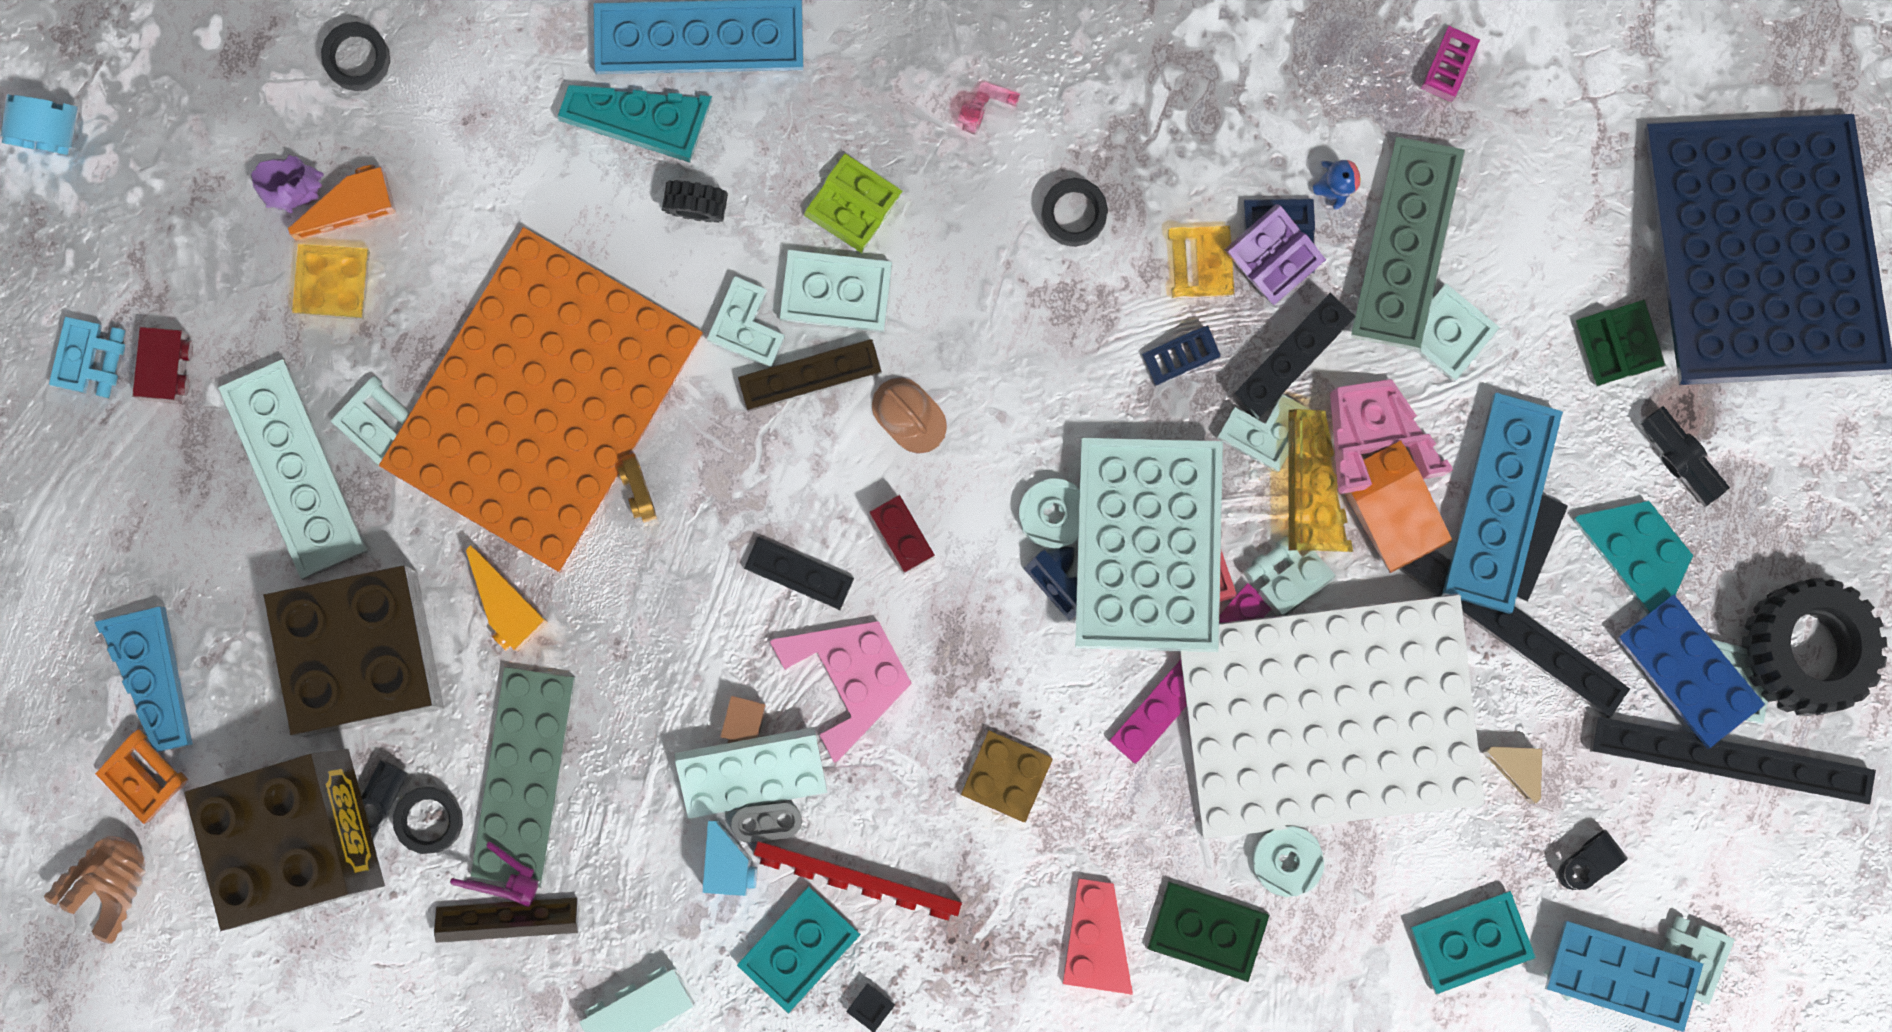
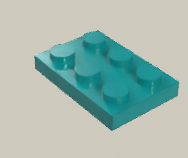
[736,886,861,1014]
[1410,891,1536,995]

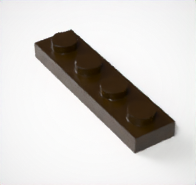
[738,339,882,412]
[434,897,579,943]

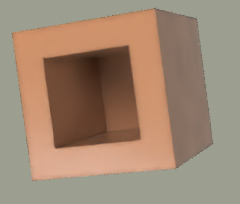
[720,696,767,743]

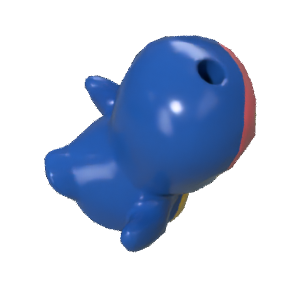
[1313,160,1361,210]

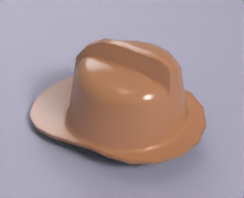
[872,377,947,454]

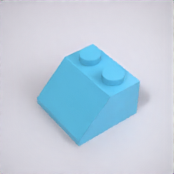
[702,821,758,896]

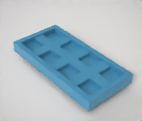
[1544,921,1704,1032]

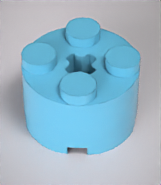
[0,94,78,155]

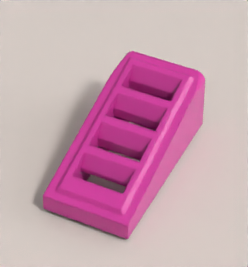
[1420,26,1480,103]

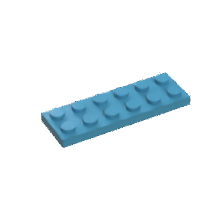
[594,0,804,75]
[1442,392,1563,614]

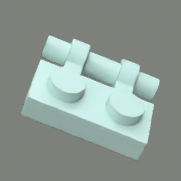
[1244,532,1336,616]
[1663,916,1735,1005]

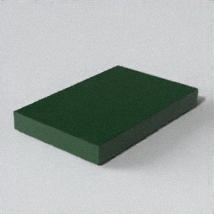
[1147,881,1270,982]

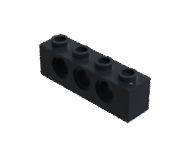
[1230,293,1356,420]

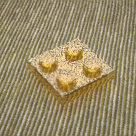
[292,244,370,320]

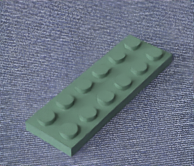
[1351,137,1465,352]
[471,667,575,888]

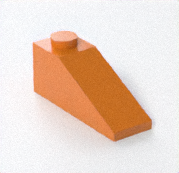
[288,165,397,241]

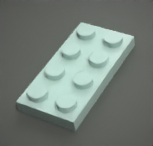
[675,727,827,819]

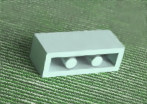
[579,966,696,1032]

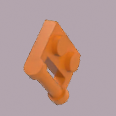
[95,729,189,824]

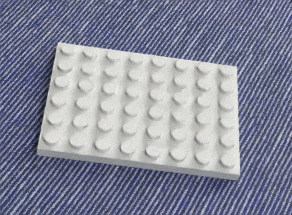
[1180,593,1485,839]

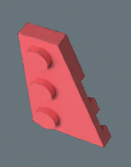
[1062,878,1133,995]

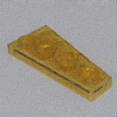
[1288,409,1354,552]

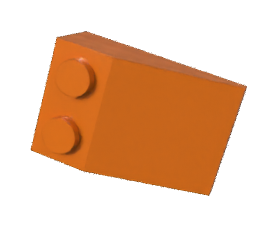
[1343,441,1452,573]

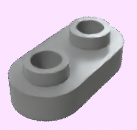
[731,803,802,843]

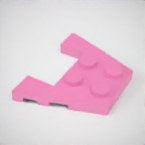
[1330,379,1453,494]
[770,621,912,763]

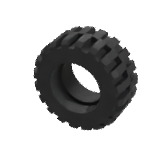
[1742,578,1888,716]

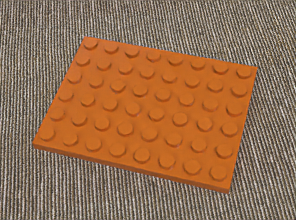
[378,227,704,573]

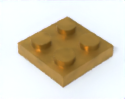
[961,730,1053,823]

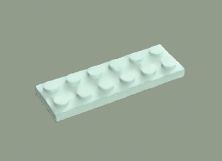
[218,359,368,580]

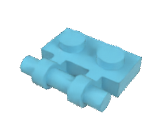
[49,317,126,399]

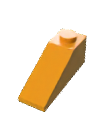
[466,545,548,652]

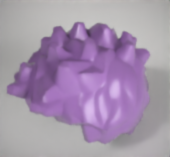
[251,154,324,213]

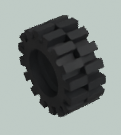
[662,180,728,223]

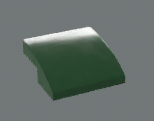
[1576,299,1666,387]

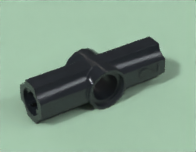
[1638,406,1730,507]
[361,759,409,842]

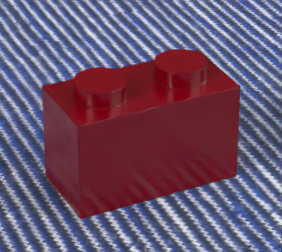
[132,327,193,404]
[869,494,935,576]

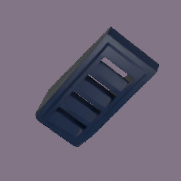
[1142,325,1221,387]

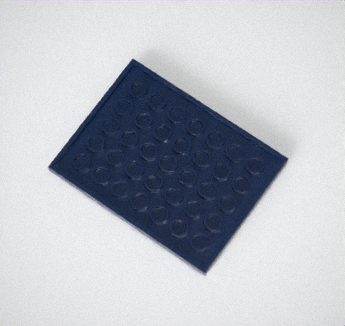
[1645,114,1892,385]

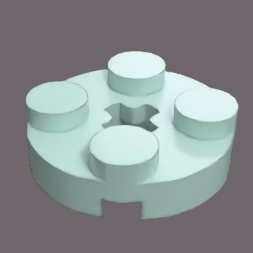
[1019,478,1080,549]
[1253,826,1324,897]

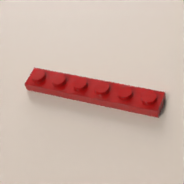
[754,841,962,921]

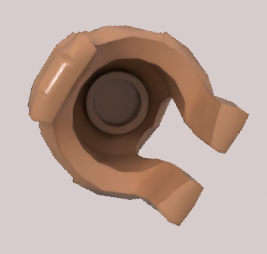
[44,836,146,944]

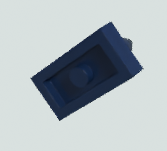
[1023,546,1077,621]

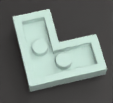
[707,276,785,368]
[1217,394,1313,473]

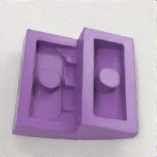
[1224,204,1326,306]

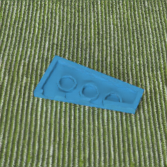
[95,606,193,752]

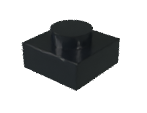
[846,983,896,1032]

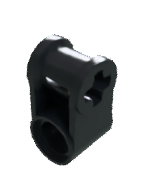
[1557,829,1628,890]

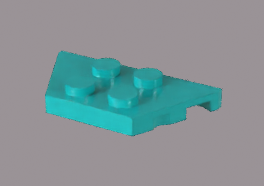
[1572,501,1694,614]

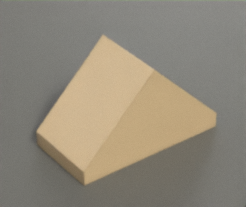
[1482,747,1542,804]

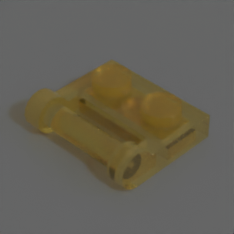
[1167,226,1235,300]

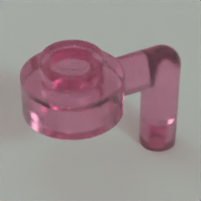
[958,82,1021,135]

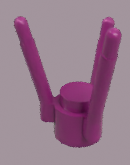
[450,842,540,907]

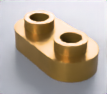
[617,453,657,523]

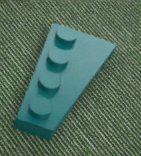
[558,85,712,163]

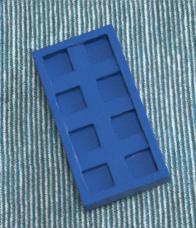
[1618,595,1765,749]

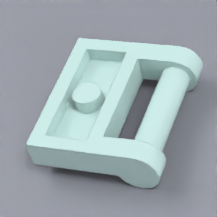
[331,376,410,469]

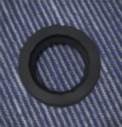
[321,21,390,91]
[1041,178,1108,247]
[393,787,463,854]

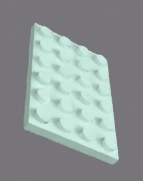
[1075,438,1223,652]

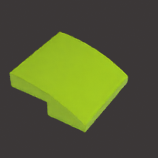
[804,153,903,253]

